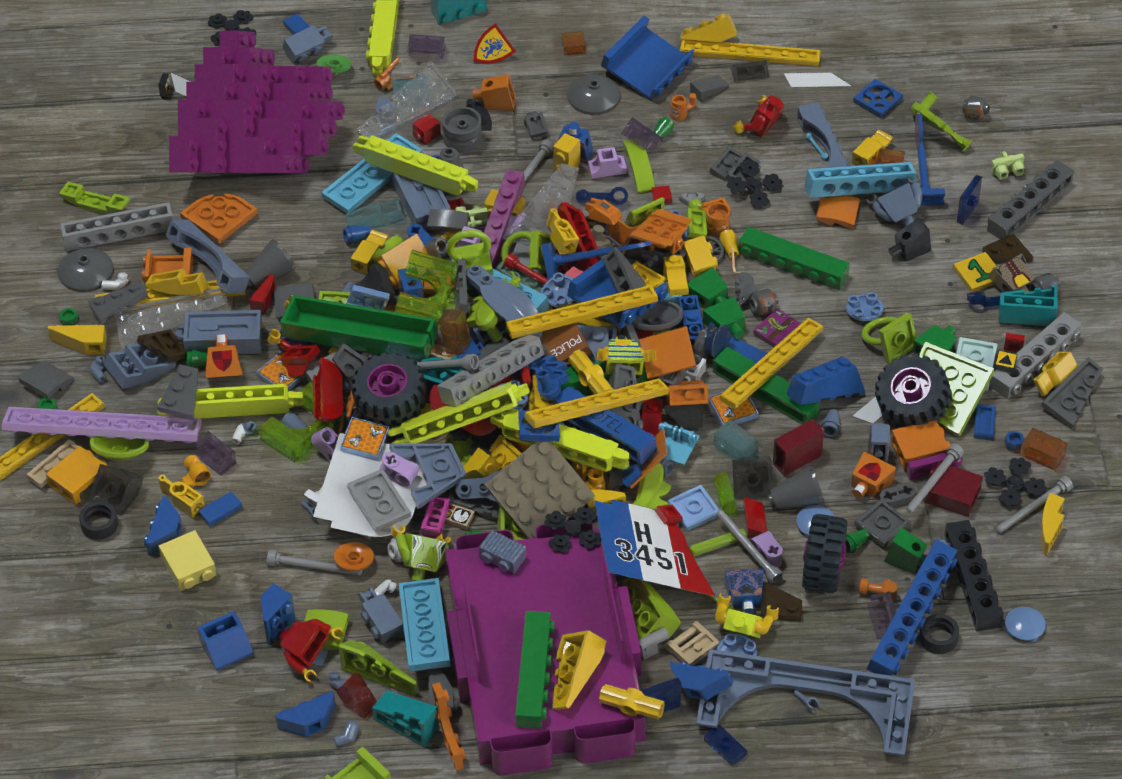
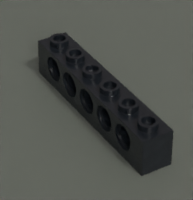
[944,520,1004,632]

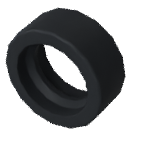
[79,501,118,540]
[920,614,959,654]

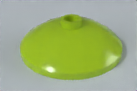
[90,436,149,461]

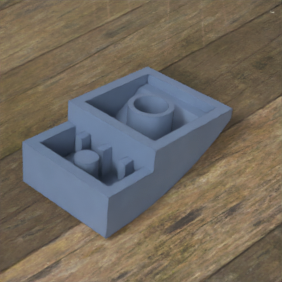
[104,343,176,389]

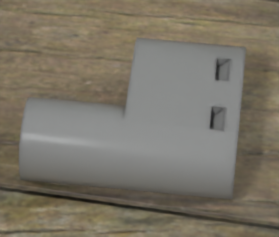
[639,627,669,660]

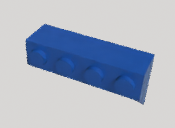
[786,356,865,405]

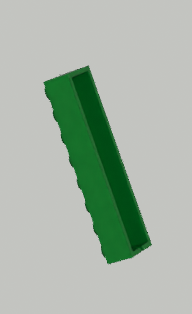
[280,295,438,361]

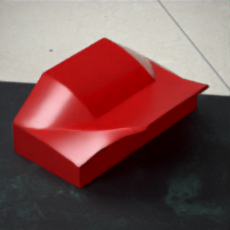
[280,345,320,377]

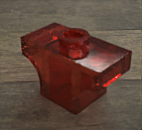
[336,672,377,718]

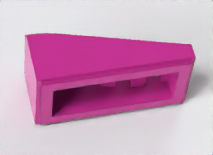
[421,497,450,539]

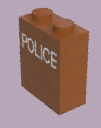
[540,323,594,367]

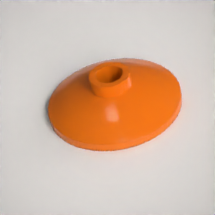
[334,542,374,571]

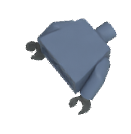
[867,175,923,227]

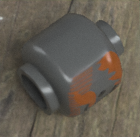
[962,96,990,120]
[749,289,779,315]

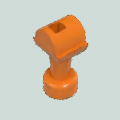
[859,578,898,603]

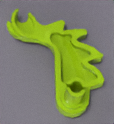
[911,91,972,151]
[466,271,521,342]
[632,463,671,510]

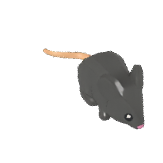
[731,247,756,305]

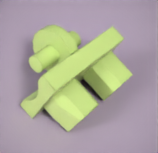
[990,151,1024,180]
[456,204,488,228]

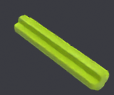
[690,528,747,556]

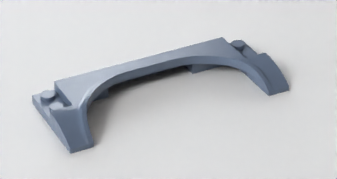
[696,649,915,757]

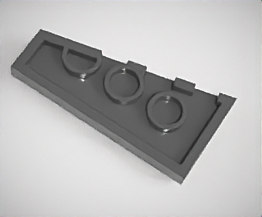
[1041,357,1103,429]
[609,363,643,429]

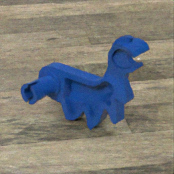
[511,354,569,400]

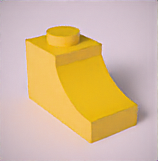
[663,255,689,296]
[463,447,502,479]

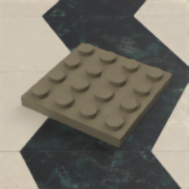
[484,441,595,539]

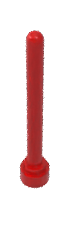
[503,253,578,304]

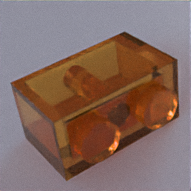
[438,309,472,354]
[1020,427,1068,471]

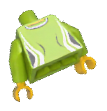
[391,525,451,581]

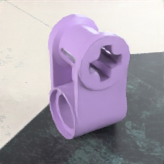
[311,427,339,462]
[380,452,419,487]
[750,531,783,568]

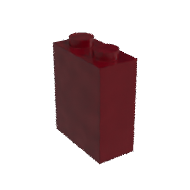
[773,419,824,477]
[924,461,983,517]

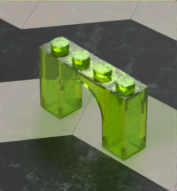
[394,250,456,327]
[259,381,346,463]

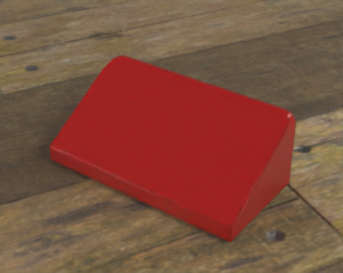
[743,498,767,537]

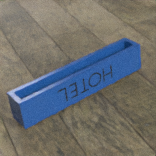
[553,386,657,465]

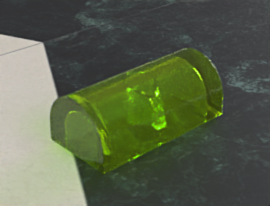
[713,471,737,515]

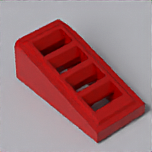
[249,274,276,315]

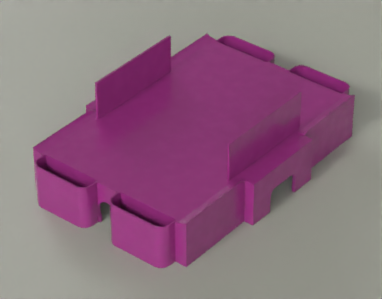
[445,521,646,775]

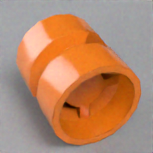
[706,202,730,237]

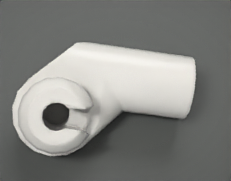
[102,273,129,290]
[371,580,397,599]

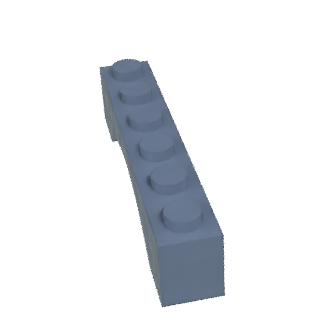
[797,102,848,168]
[166,220,250,294]

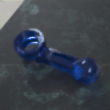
[576,187,628,205]
[967,292,1000,307]

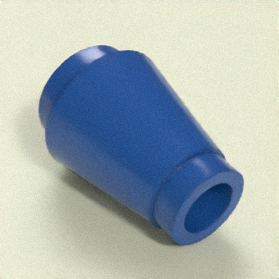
[343,226,371,244]

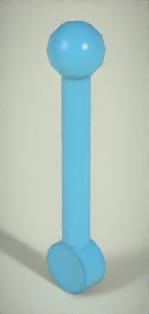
[805,133,828,161]

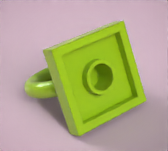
[446,230,493,277]
[501,230,552,273]
[861,313,917,364]

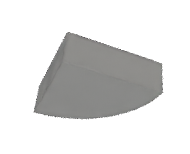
[679,192,705,206]

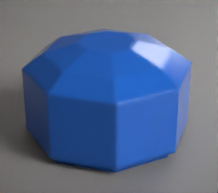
[1004,431,1025,451]

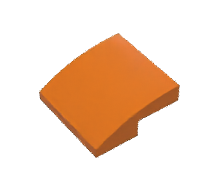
[815,195,860,229]

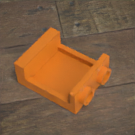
[142,248,193,282]
[666,380,709,406]
[891,420,950,471]

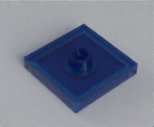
[957,175,982,225]
[640,678,681,718]

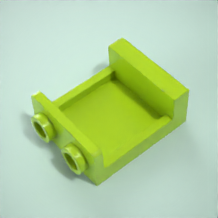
[324,747,391,779]

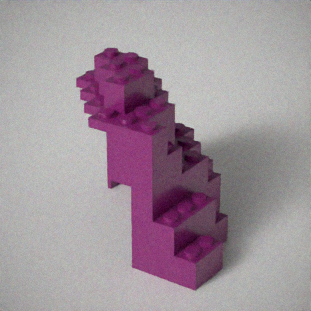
[169,30,345,173]

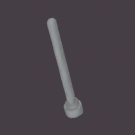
[524,140,554,181]
[417,354,479,370]
[907,444,964,513]
[996,476,1073,533]
[716,510,783,584]
[266,550,362,576]

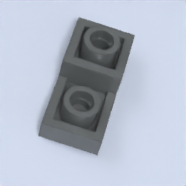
[427,209,469,231]

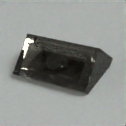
[731,60,769,82]

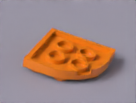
[180,194,258,244]

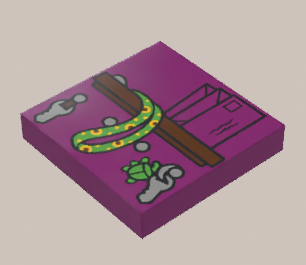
[753,308,801,347]

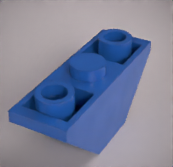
[678,295,704,341]
[144,496,182,555]
[670,662,733,700]
[275,691,336,737]

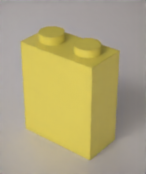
[159,530,217,591]

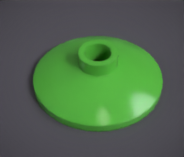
[317,54,352,75]

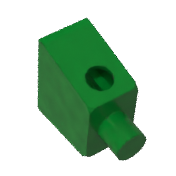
[685,267,728,309]
[703,297,745,339]
[912,325,957,356]
[884,527,928,573]

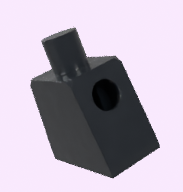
[888,218,932,261]

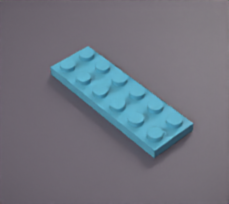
[322,133,423,214]
[399,578,450,672]

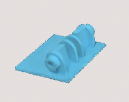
[658,422,700,465]

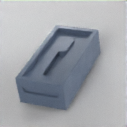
[391,172,451,231]
[176,310,263,354]

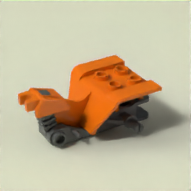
[585,198,692,269]

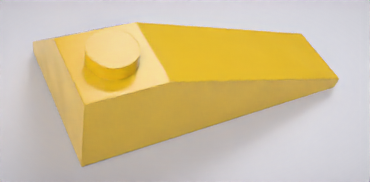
[553,630,607,710]

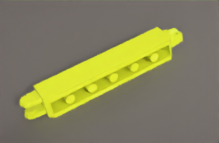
[366,0,400,77]
[352,135,478,196]
[387,382,530,444]
[158,384,304,418]
[490,408,629,472]

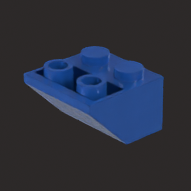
[260,583,295,645]
[197,611,254,671]

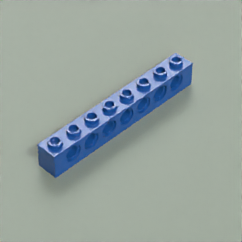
[866,539,958,676]

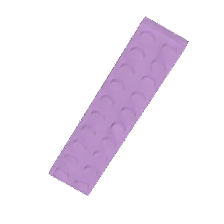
[2,407,202,443]

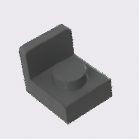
[523,111,548,138]

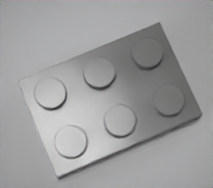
[347,469,411,532]

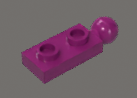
[907,453,963,480]

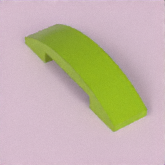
[622,138,655,194]
[59,182,131,214]

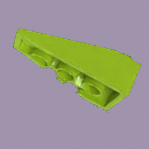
[621,576,681,640]
[339,640,418,696]

